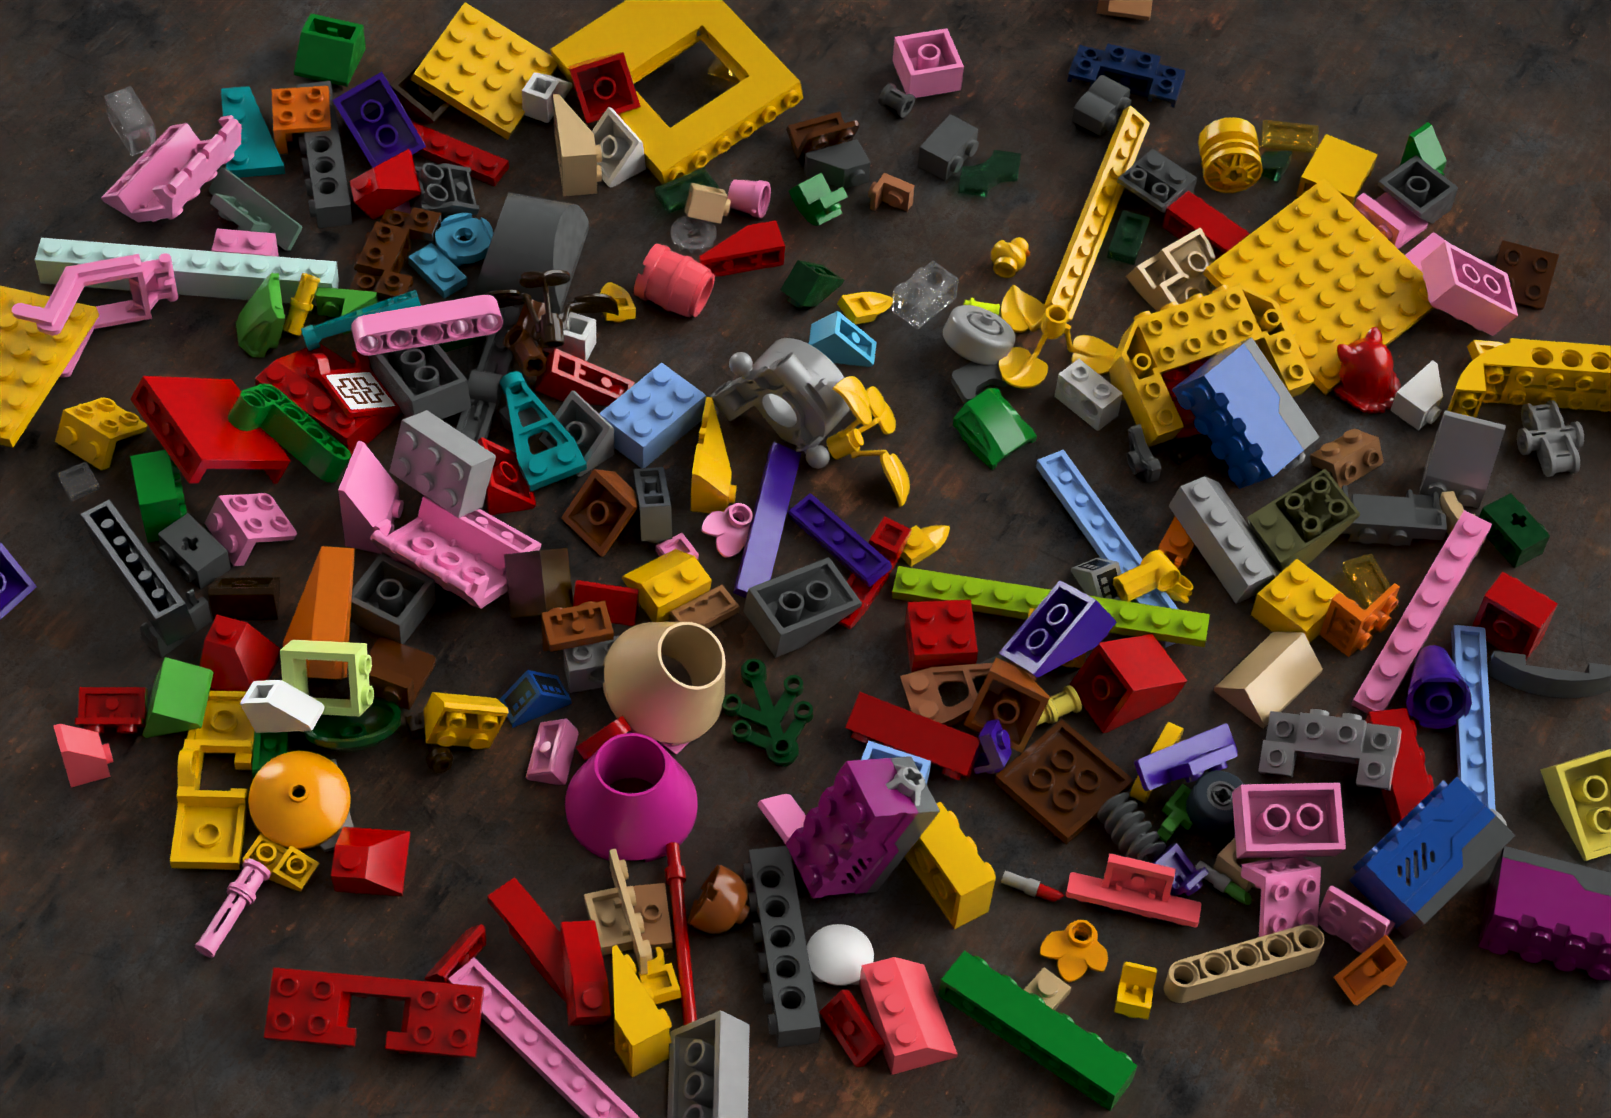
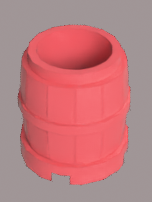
[633,243,715,318]

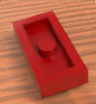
[819,990,886,1067]

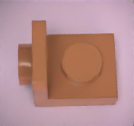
[868,173,915,212]

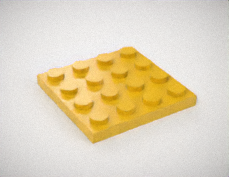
[411,2,558,140]

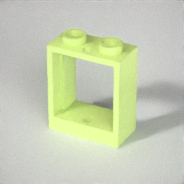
[280,640,374,717]

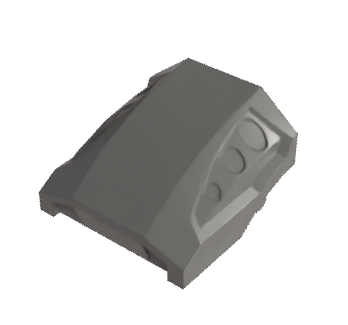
[409,163,480,217]

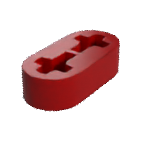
[575,715,632,761]

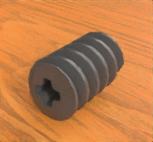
[1097,792,1166,862]

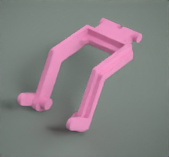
[12,253,178,377]

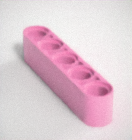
[351,295,503,356]

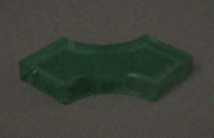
[958,150,1022,197]

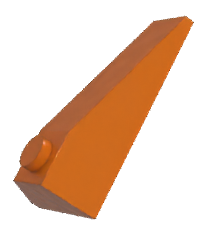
[281,546,355,680]

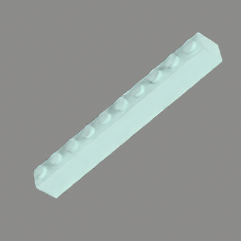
[35,238,339,306]

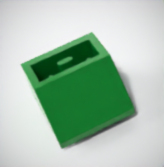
[294,13,366,87]

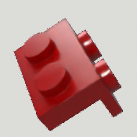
[75,687,148,734]

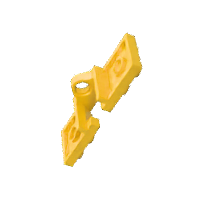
[170,691,255,870]

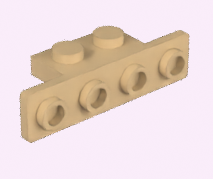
[584,849,653,975]

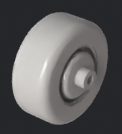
[943,305,1016,366]

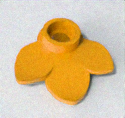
[1040,920,1108,982]

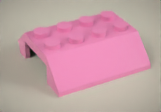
[101,115,242,222]
[369,496,542,609]

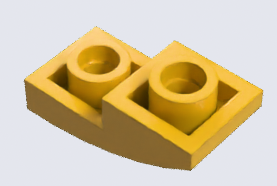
[241,833,319,892]

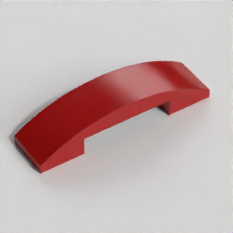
[838,516,912,629]

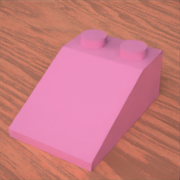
[338,441,404,554]

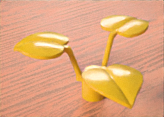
[998,284,1117,389]
[827,376,910,508]

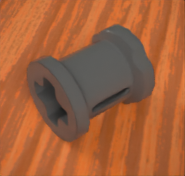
[878,83,915,118]

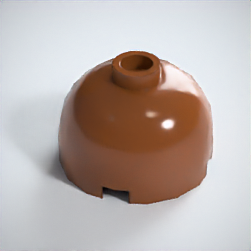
[687,864,750,934]

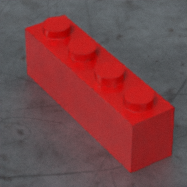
[1163,190,1250,261]
[845,692,982,781]
[1366,708,1434,828]

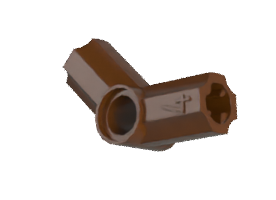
[503,299,547,377]

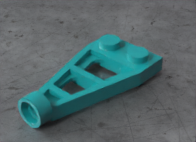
[301,290,421,351]
[499,371,587,492]

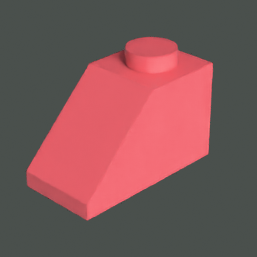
[53,724,114,788]

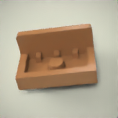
[1310,429,1383,489]

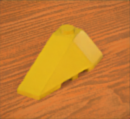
[691,397,737,513]

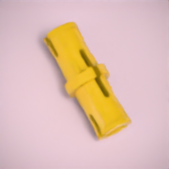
[283,273,320,336]

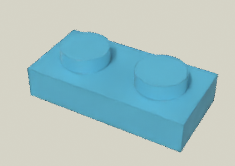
[408,243,468,299]

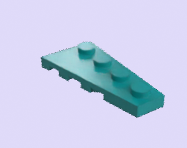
[221,86,285,178]

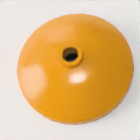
[248,751,350,849]

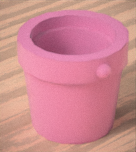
[727,179,771,218]

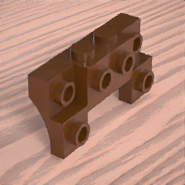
[349,207,442,302]

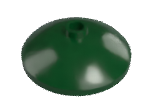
[302,697,401,752]

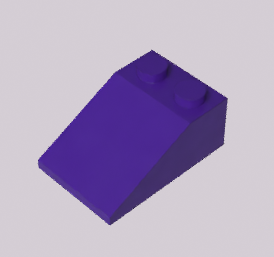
[332,72,426,168]
[999,580,1117,678]

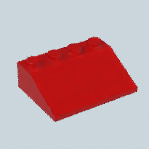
[255,344,402,461]

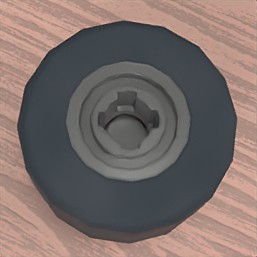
[1186,770,1245,836]

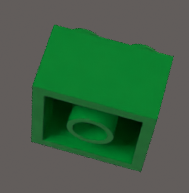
[130,450,187,543]

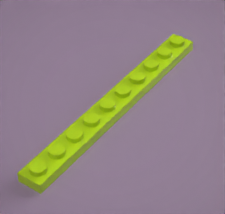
[892,566,1210,647]

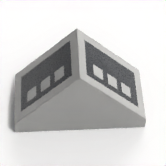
[1071,557,1122,601]

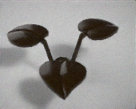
[484,269,619,348]

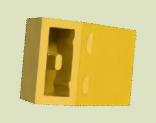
[612,945,672,1078]

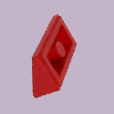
[573,580,639,626]
[425,924,486,983]

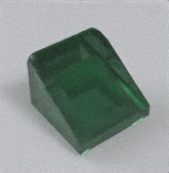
[1261,151,1293,182]

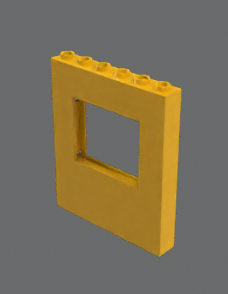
[550,0,804,189]

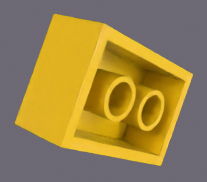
[905,801,996,929]

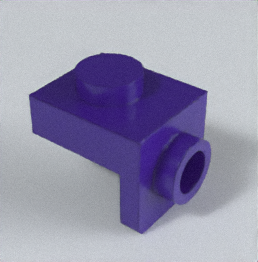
[973,719,1012,774]
[1151,843,1209,896]

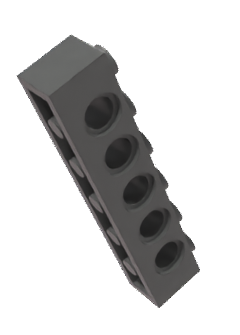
[297,81,353,228]
[743,846,821,1047]

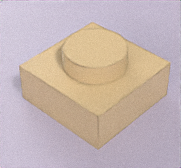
[1024,967,1071,1010]

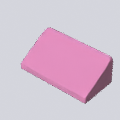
[526,718,579,785]
[757,794,806,844]

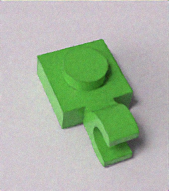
[1157,784,1193,843]

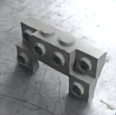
[1258,709,1402,791]

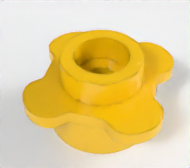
[1166,575,1194,603]

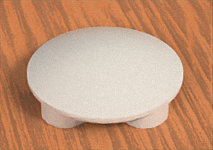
[807,924,874,986]

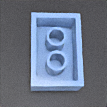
[599,362,706,468]

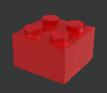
[1472,572,1558,661]
[905,600,978,673]

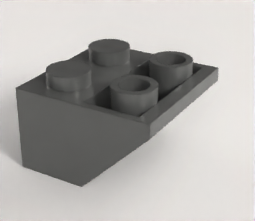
[1117,148,1197,213]

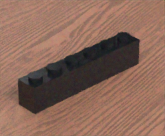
[81,499,196,646]

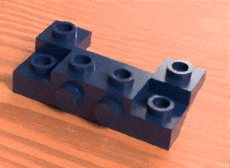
[1067,43,1186,108]

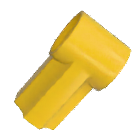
[1113,550,1181,602]

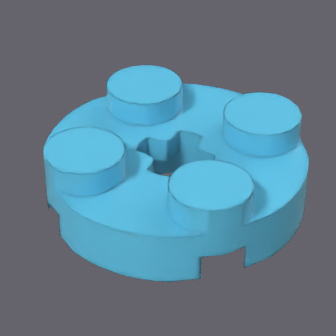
[435,213,493,267]

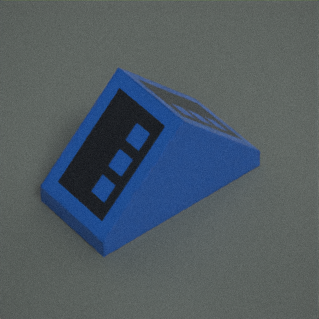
[499,670,572,728]

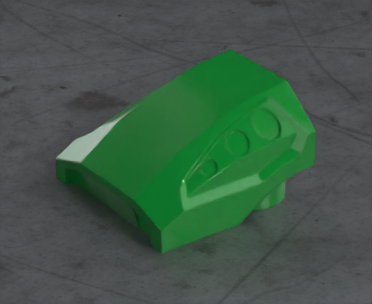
[953,388,1037,470]

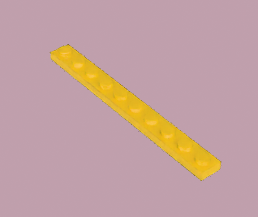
[1044,105,1150,322]

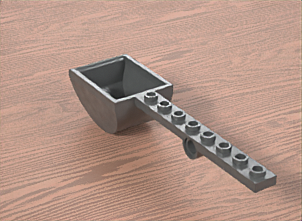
[456,192,589,443]

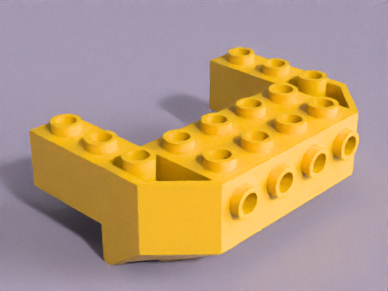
[1109,284,1315,447]

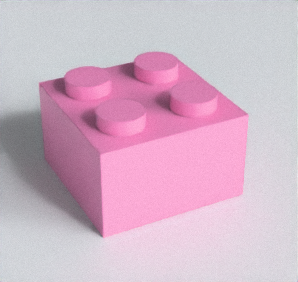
[892,28,964,98]

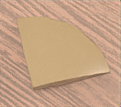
[1126,227,1216,312]

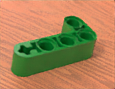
[228,383,351,483]

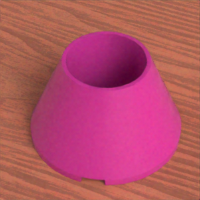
[565,733,698,862]

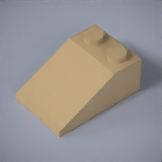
[553,94,602,196]

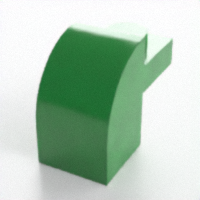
[788,173,848,226]

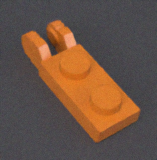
[1158,516,1196,571]

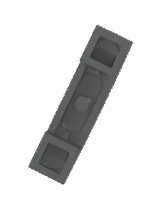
[1487,651,1611,698]

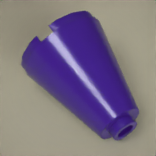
[1406,645,1472,729]

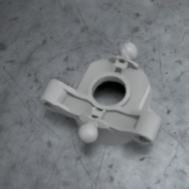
[710,338,850,469]

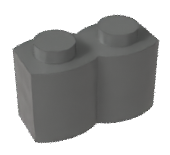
[1072,75,1131,136]

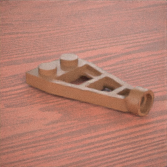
[900,661,1036,727]

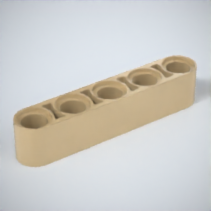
[1164,924,1324,1003]

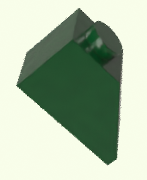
[780,260,844,308]

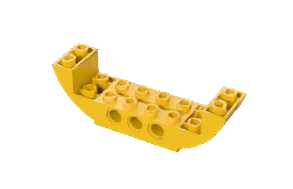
[1447,338,1611,418]

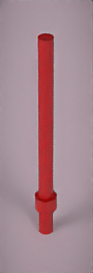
[665,842,697,1025]

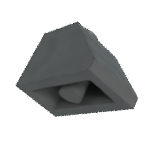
[804,139,871,189]

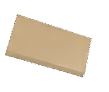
[1214,632,1323,729]

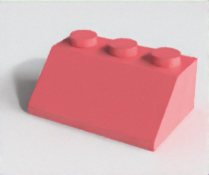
[859,957,958,1075]

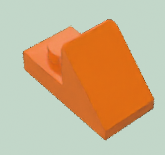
[1333,935,1408,1006]

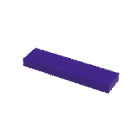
[787,493,892,587]

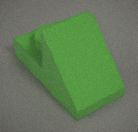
[315,287,378,335]

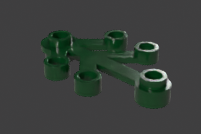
[722,658,813,767]

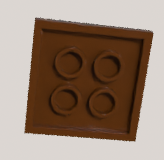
[994,719,1134,845]

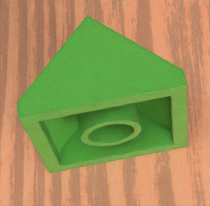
[142,657,214,738]

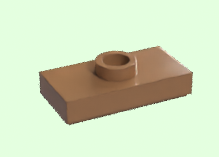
[669,585,739,629]
[633,883,673,950]

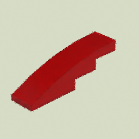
[487,877,567,1004]

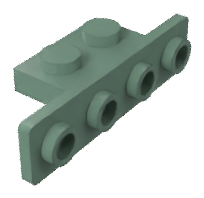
[209,167,302,251]

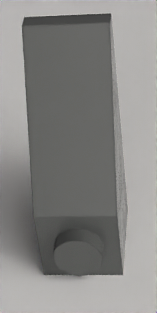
[633,467,672,543]

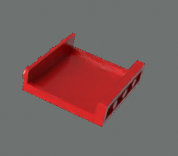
[130,376,291,484]

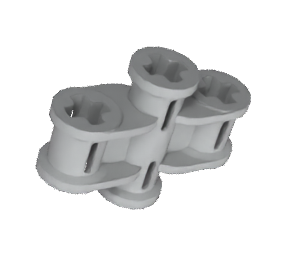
[1517,400,1584,477]

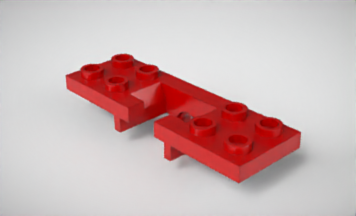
[264,967,484,1059]

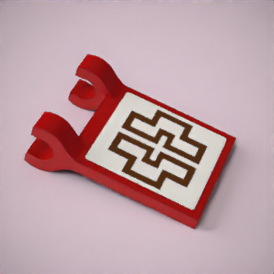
[306,351,400,417]

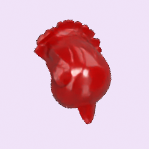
[1334,327,1401,414]

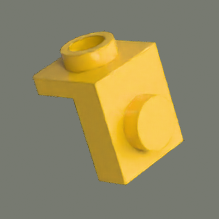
[1114,962,1157,1020]

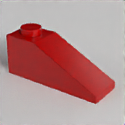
[699,220,785,277]
[535,348,634,406]
[560,920,611,1026]

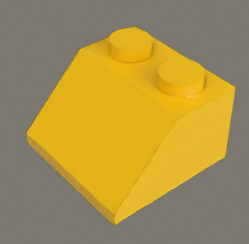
[622,549,712,622]

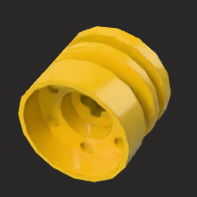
[1198,117,1263,193]

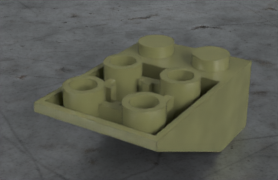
[1247,468,1360,572]

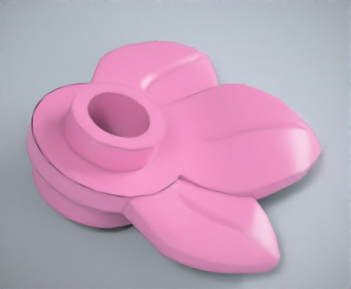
[701,503,753,558]

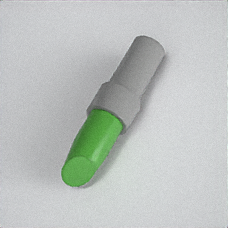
[1195,861,1252,905]

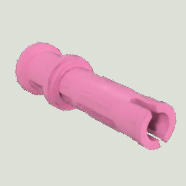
[195,858,271,958]

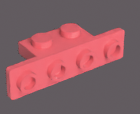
[1065,853,1202,927]

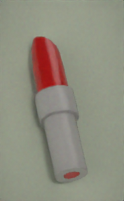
[1001,870,1065,902]

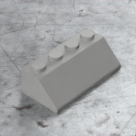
[1169,476,1281,604]
[667,1010,750,1118]

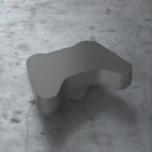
[951,362,1008,404]
[1127,424,1161,483]

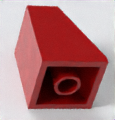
[1069,634,1187,733]

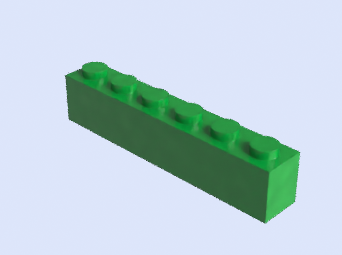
[938,950,1138,1111]

